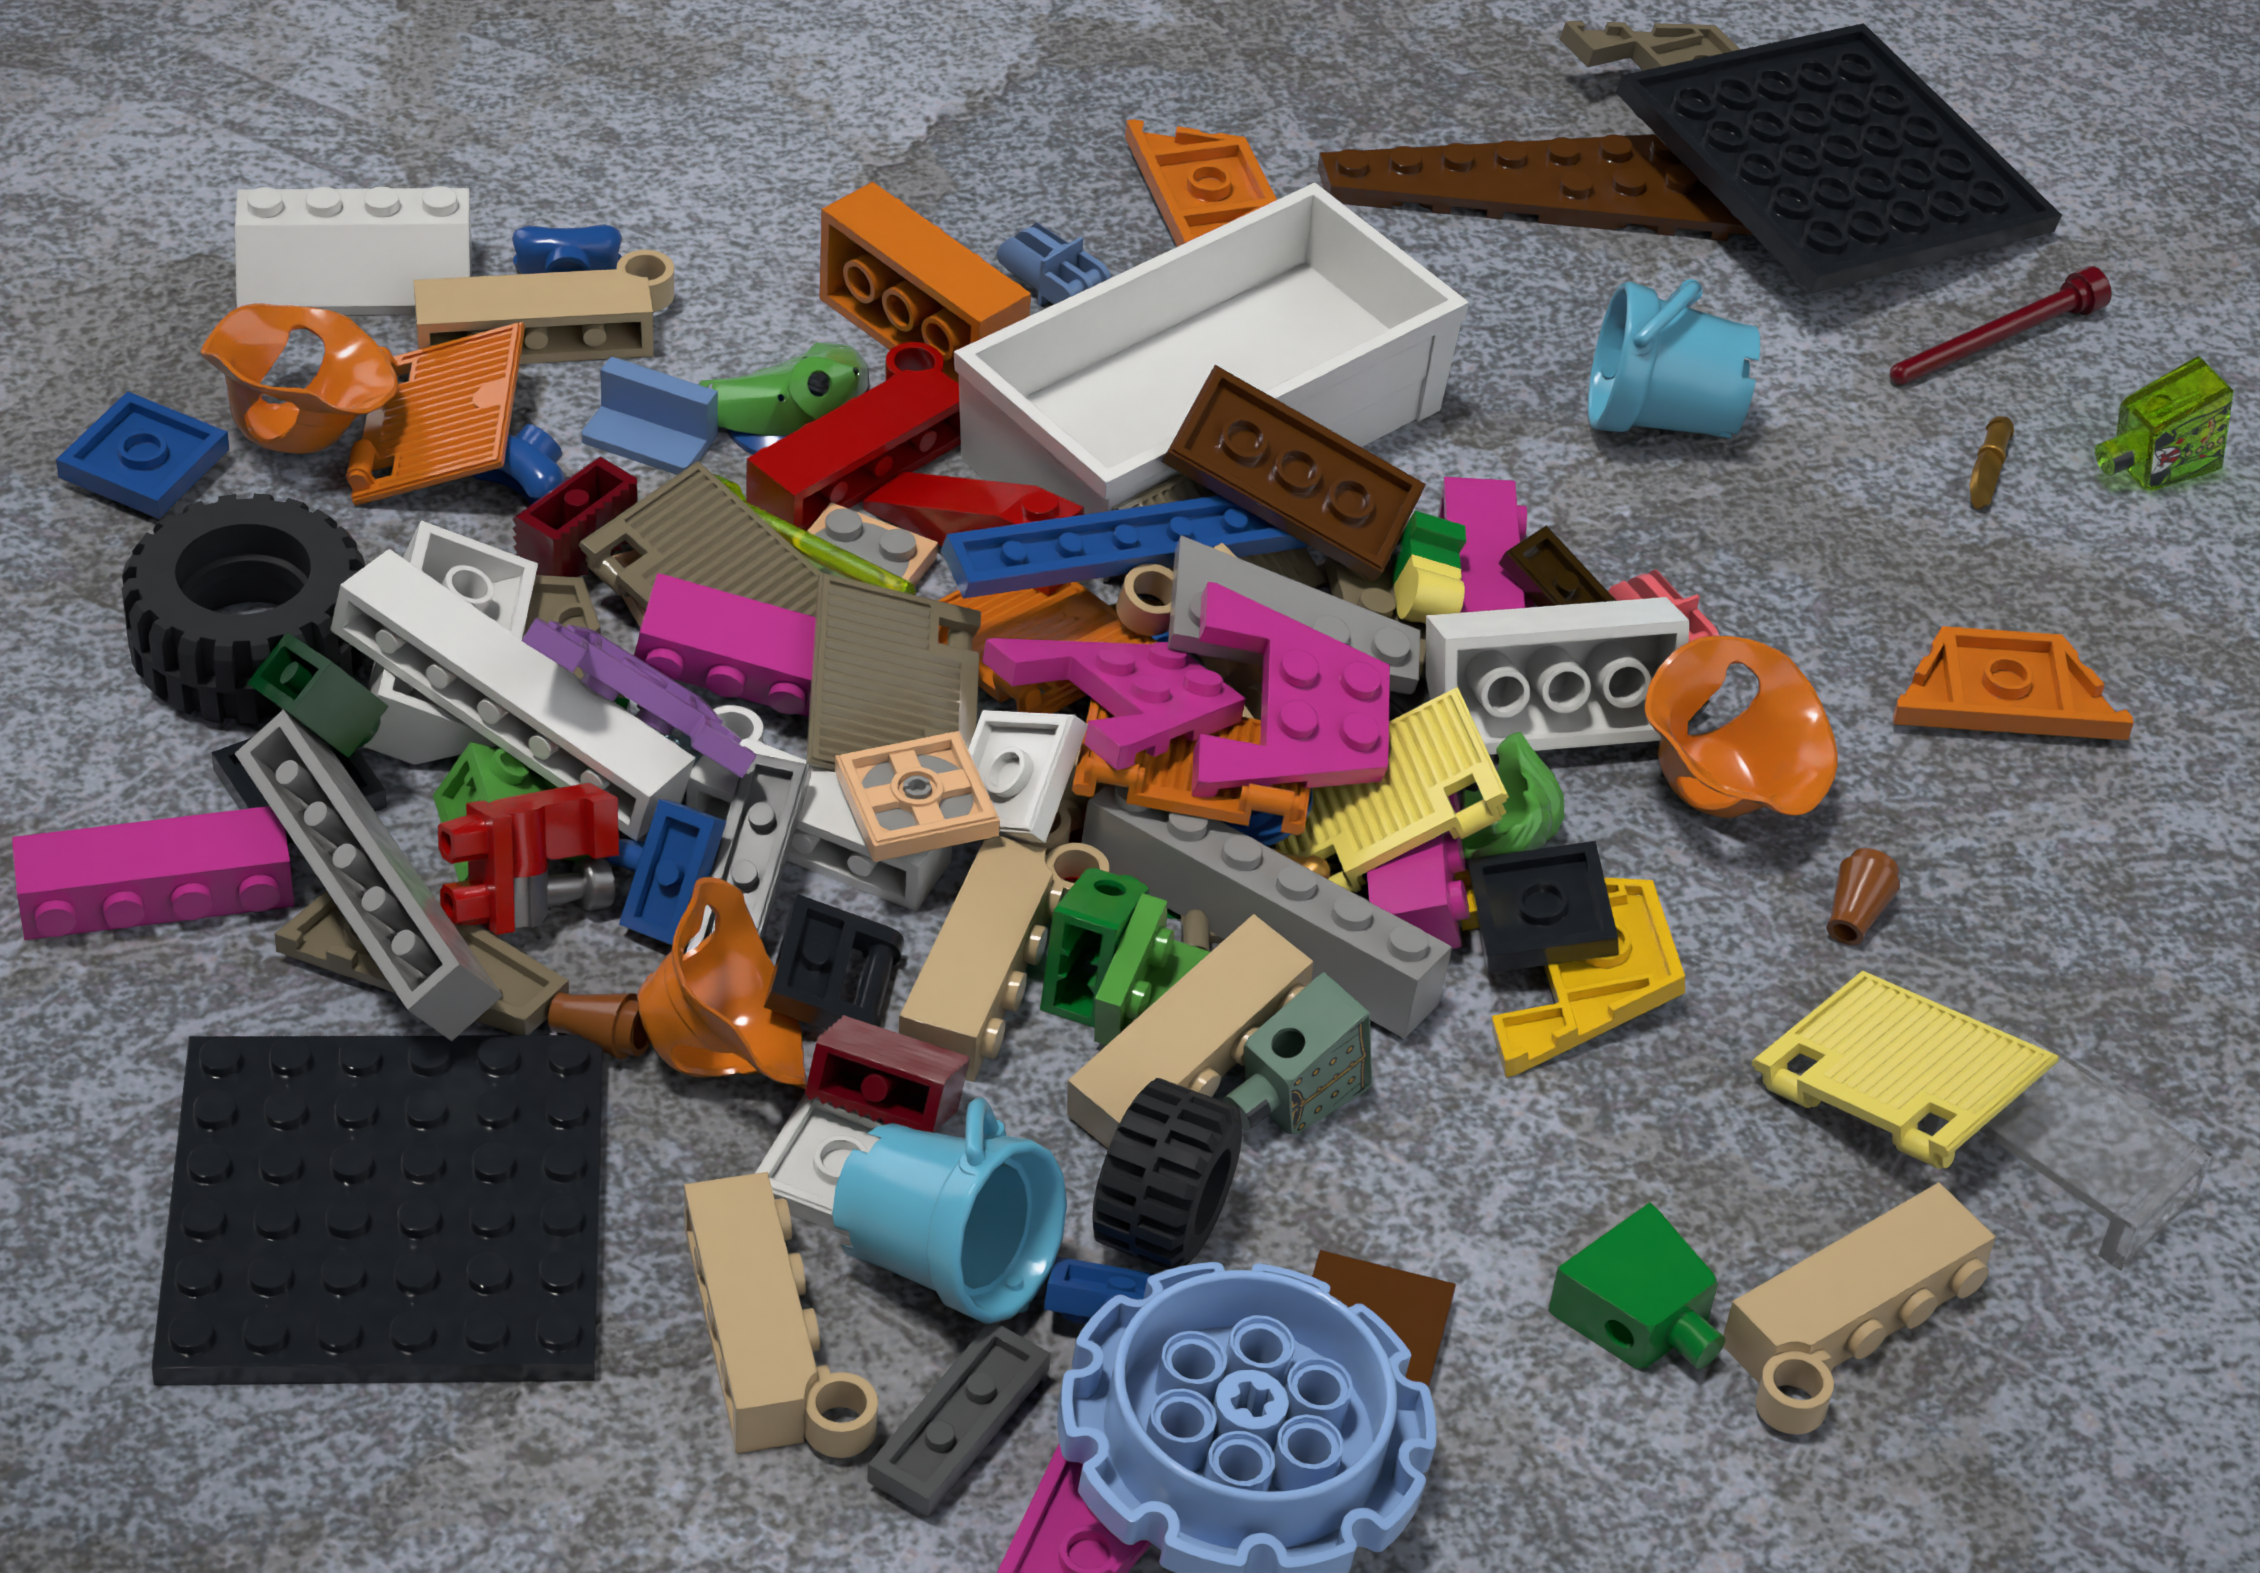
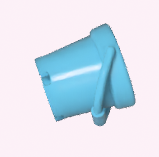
[1588,279,1760,439]
[832,1097,1067,1324]

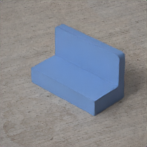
[582,356,718,475]

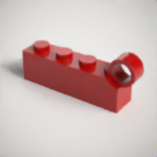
[746,342,961,541]

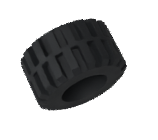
[1092,1078,1242,1270]

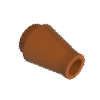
[1826,848,1900,945]
[548,992,650,1060]

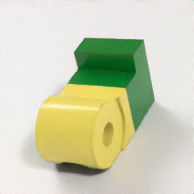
[1391,511,1467,624]

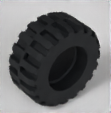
[121,493,366,725]

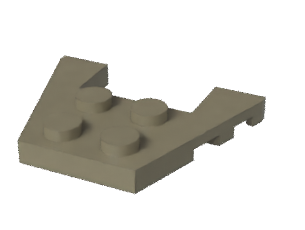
[1559,21,1741,154]

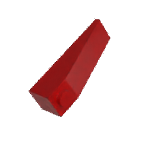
[863,471,1084,596]

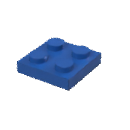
[56,391,230,519]

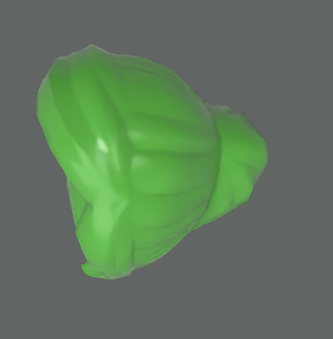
[1460,732,1565,860]

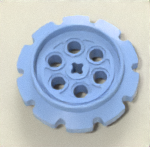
[1057,1262,1437,1573]

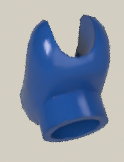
[512,224,622,274]
[473,424,566,505]

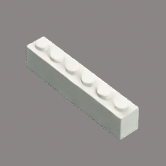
[330,549,695,841]

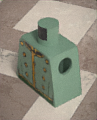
[1223,972,1373,1134]

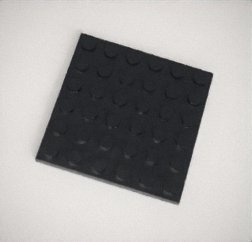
[1615,23,2062,294]
[151,1035,603,1385]

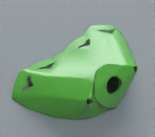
[698,342,868,436]

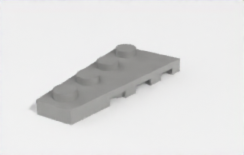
[1168,536,1420,695]

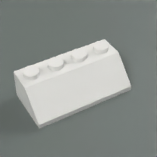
[235,186,472,315]
[363,521,538,765]
[1426,597,1689,755]

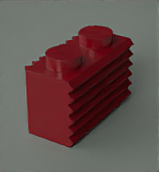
[512,456,638,577]
[805,1015,970,1133]

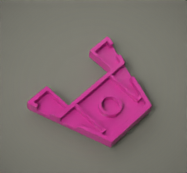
[1191,581,1390,797]
[982,638,1246,770]

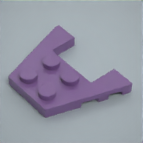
[522,618,756,778]

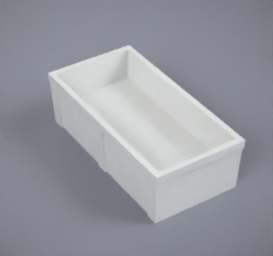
[954,183,1469,583]

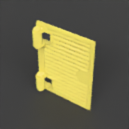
[1275,687,1509,894]
[1752,971,2059,1169]

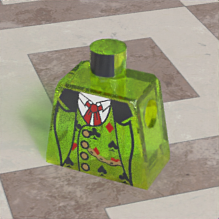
[2095,356,2234,491]

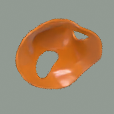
[200,303,398,454]
[1645,636,1838,818]
[637,877,807,1089]

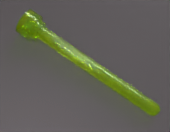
[713,474,916,595]

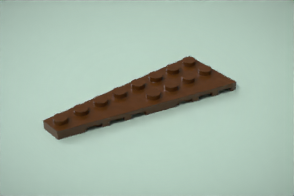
[1318,134,1753,241]

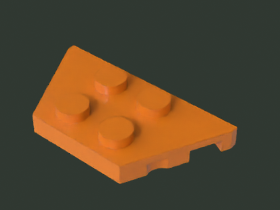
[1125,119,1277,247]
[1893,626,2134,740]

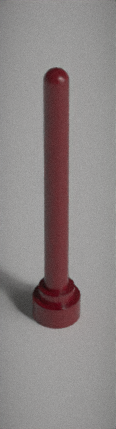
[1889,266,2112,385]

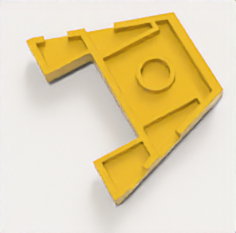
[1455,870,1685,1077]

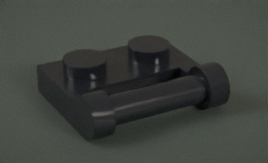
[764,894,904,1030]

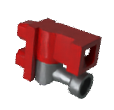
[438,783,619,935]

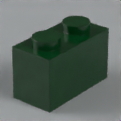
[247,633,389,758]

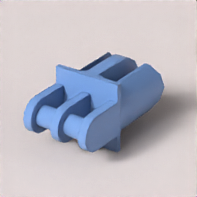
[996,222,1111,306]

